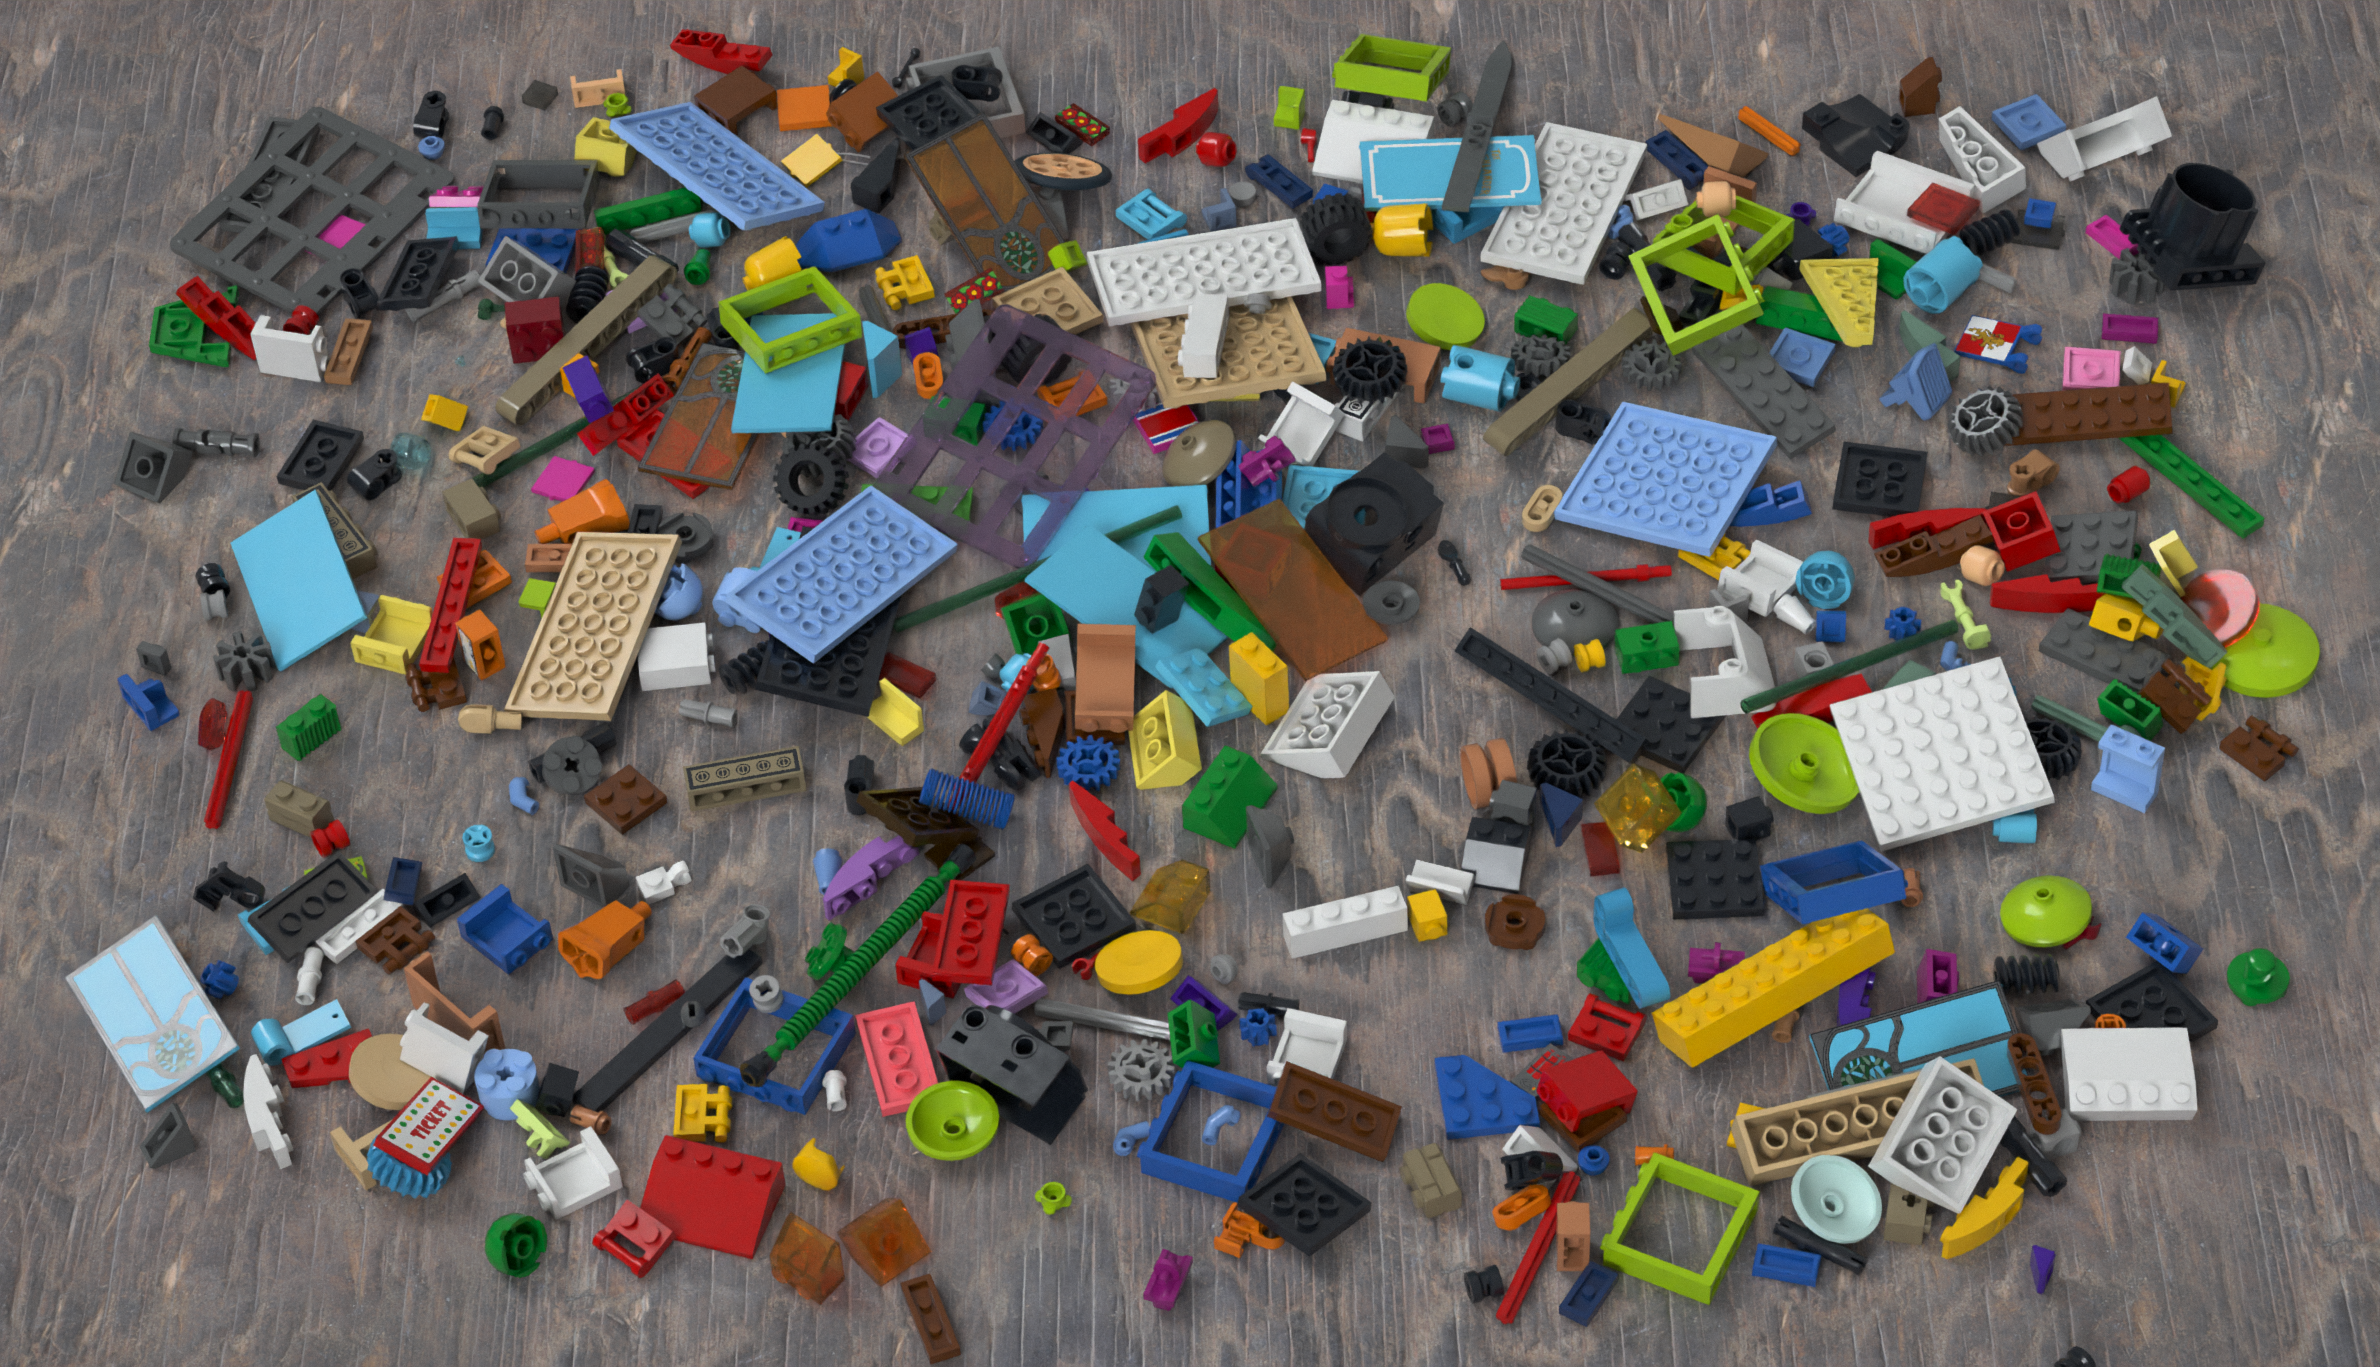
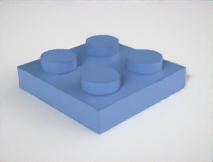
[1992,94,2066,150]
[1769,328,1836,387]

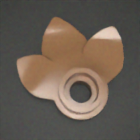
[1481,265,1531,290]

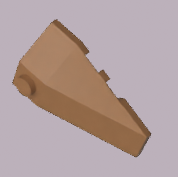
[1658,113,1769,177]

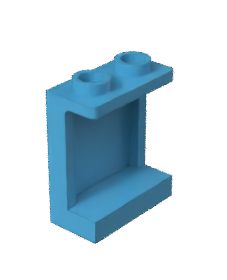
[1431,206,1504,244]

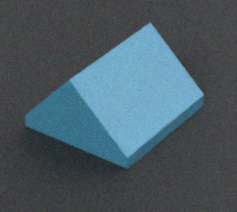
[862,321,902,398]

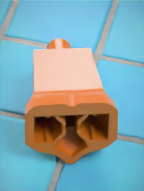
[534,479,630,544]
[558,900,652,979]

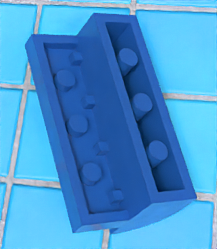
[1216,440,1282,543]

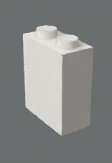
[638,622,716,691]

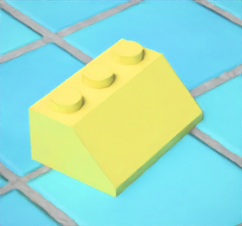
[1128,690,1202,790]

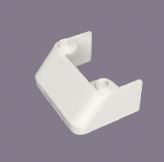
[2037,97,2172,181]
[1674,606,1777,718]

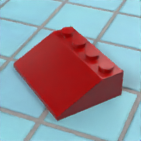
[640,1135,786,1259]

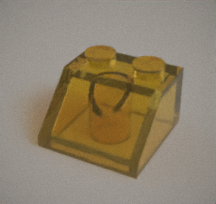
[1130,860,1211,934]

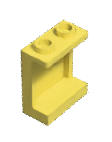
[350,595,433,675]

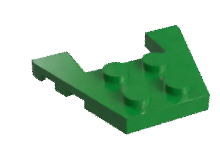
[149,286,239,367]

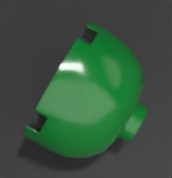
[1649,772,1708,833]
[485,1213,547,1278]

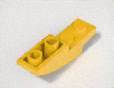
[1940,1157,2029,1259]

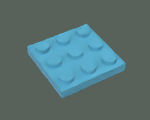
[1280,465,1367,535]

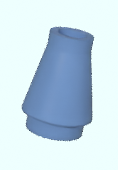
[813,848,842,895]

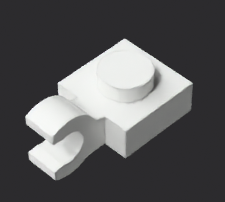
[635,861,692,905]

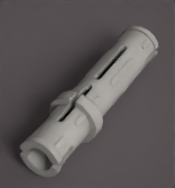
[405,270,482,322]

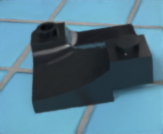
[1802,94,1910,177]

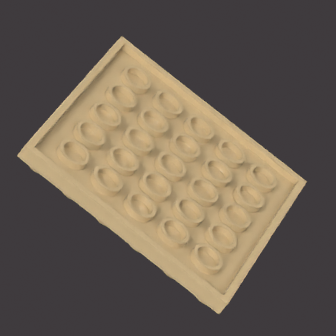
[1130,296,1326,409]

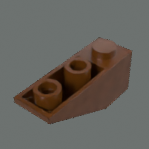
[1019,688,1065,778]

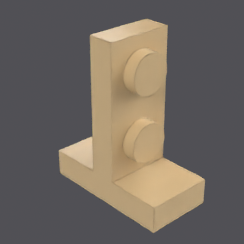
[330,1120,391,1190]

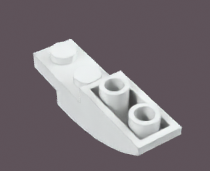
[243,1054,293,1169]

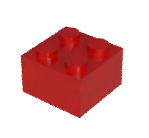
[1983,491,2061,572]

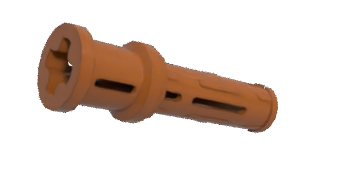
[662,327,712,396]

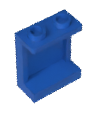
[457,884,553,975]

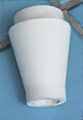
[1773,594,1816,635]

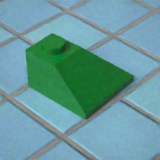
[1001,592,1073,656]

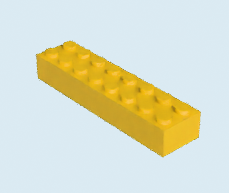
[1652,908,1895,1068]

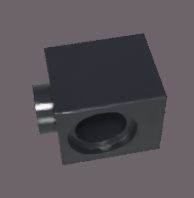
[1725,796,1774,841]
[535,1063,579,1117]

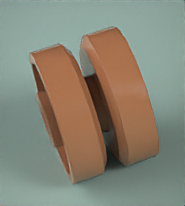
[1460,737,1517,809]

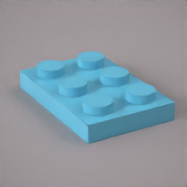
[1155,647,1253,727]

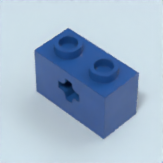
[2126,912,2203,974]

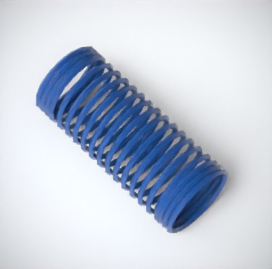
[919,768,1015,830]

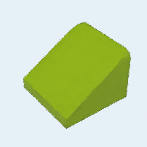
[1048,240,1088,273]

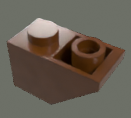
[1898,57,1942,117]

